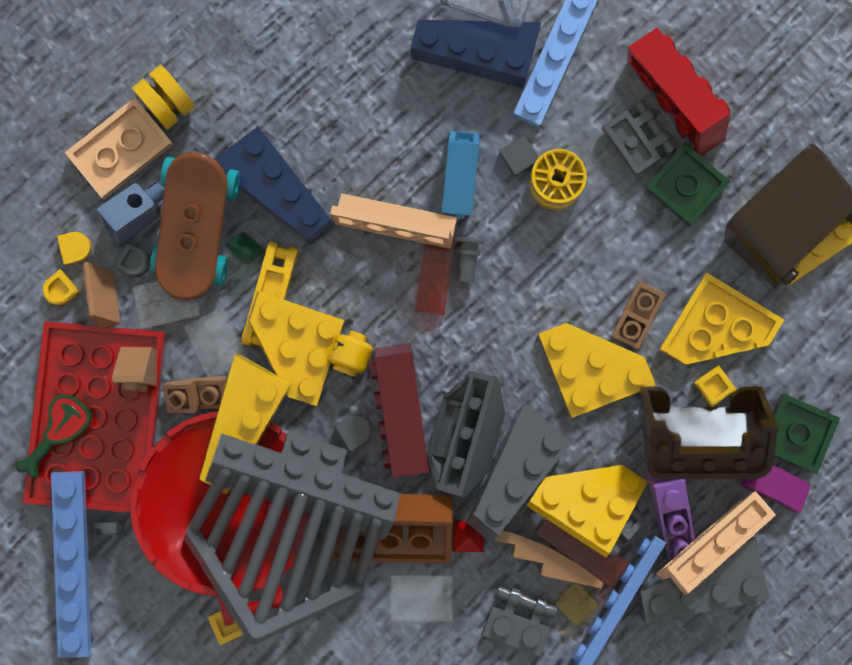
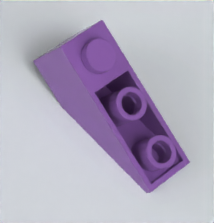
[645,471,695,563]

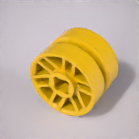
[131,64,196,131]
[529,149,587,210]

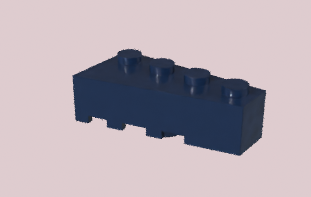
[410,20,541,88]
[214,126,334,244]

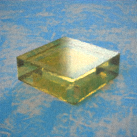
[554,583,598,626]

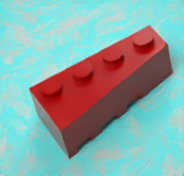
[628,28,731,156]

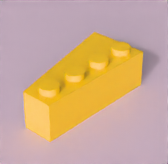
[200,354,292,495]

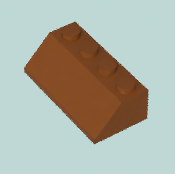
[330,494,452,564]

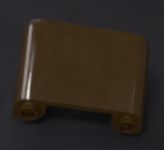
[724,143,852,289]
[639,387,779,479]

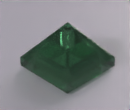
[226,232,266,264]

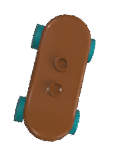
[150,152,241,300]

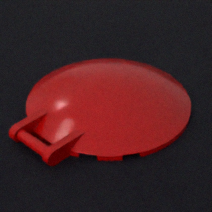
[130,412,309,627]

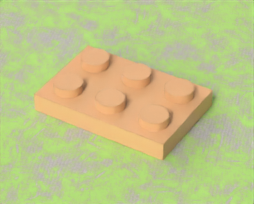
[65,97,174,200]

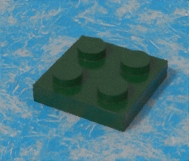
[645,143,730,228]
[773,393,840,474]

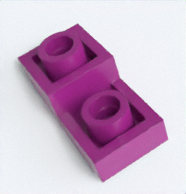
[741,465,811,513]

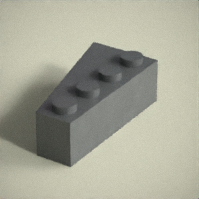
[466,403,572,542]
[636,537,769,623]

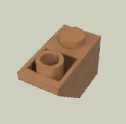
[112,347,158,392]

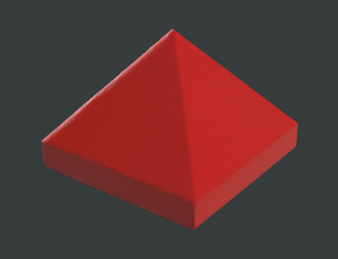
[453,521,484,552]

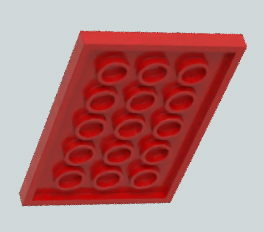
[23,321,166,513]

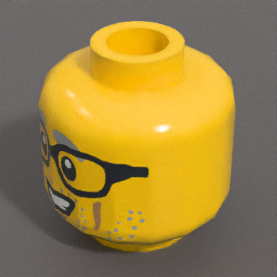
[329,330,373,377]

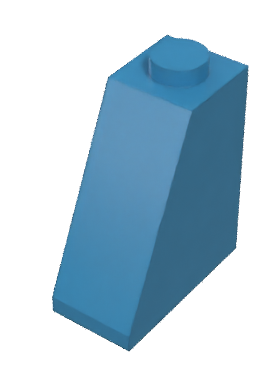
[442,130,479,219]

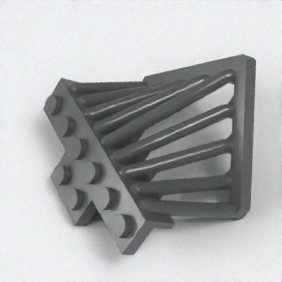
[184,430,400,645]

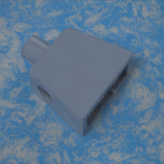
[96,182,164,248]

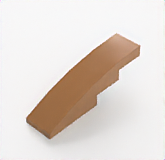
[493,530,603,589]

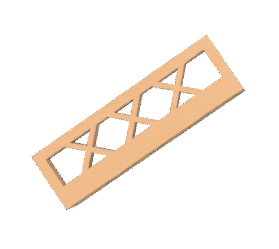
[330,193,457,249]
[656,491,776,595]

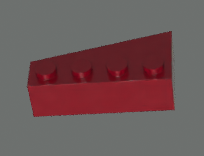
[370,343,429,478]

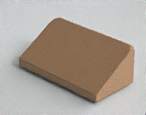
[83,262,120,329]

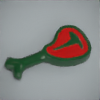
[16,394,93,479]

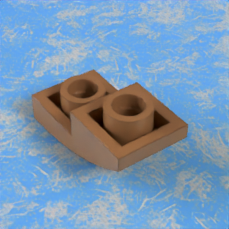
[611,280,666,349]
[162,376,228,413]

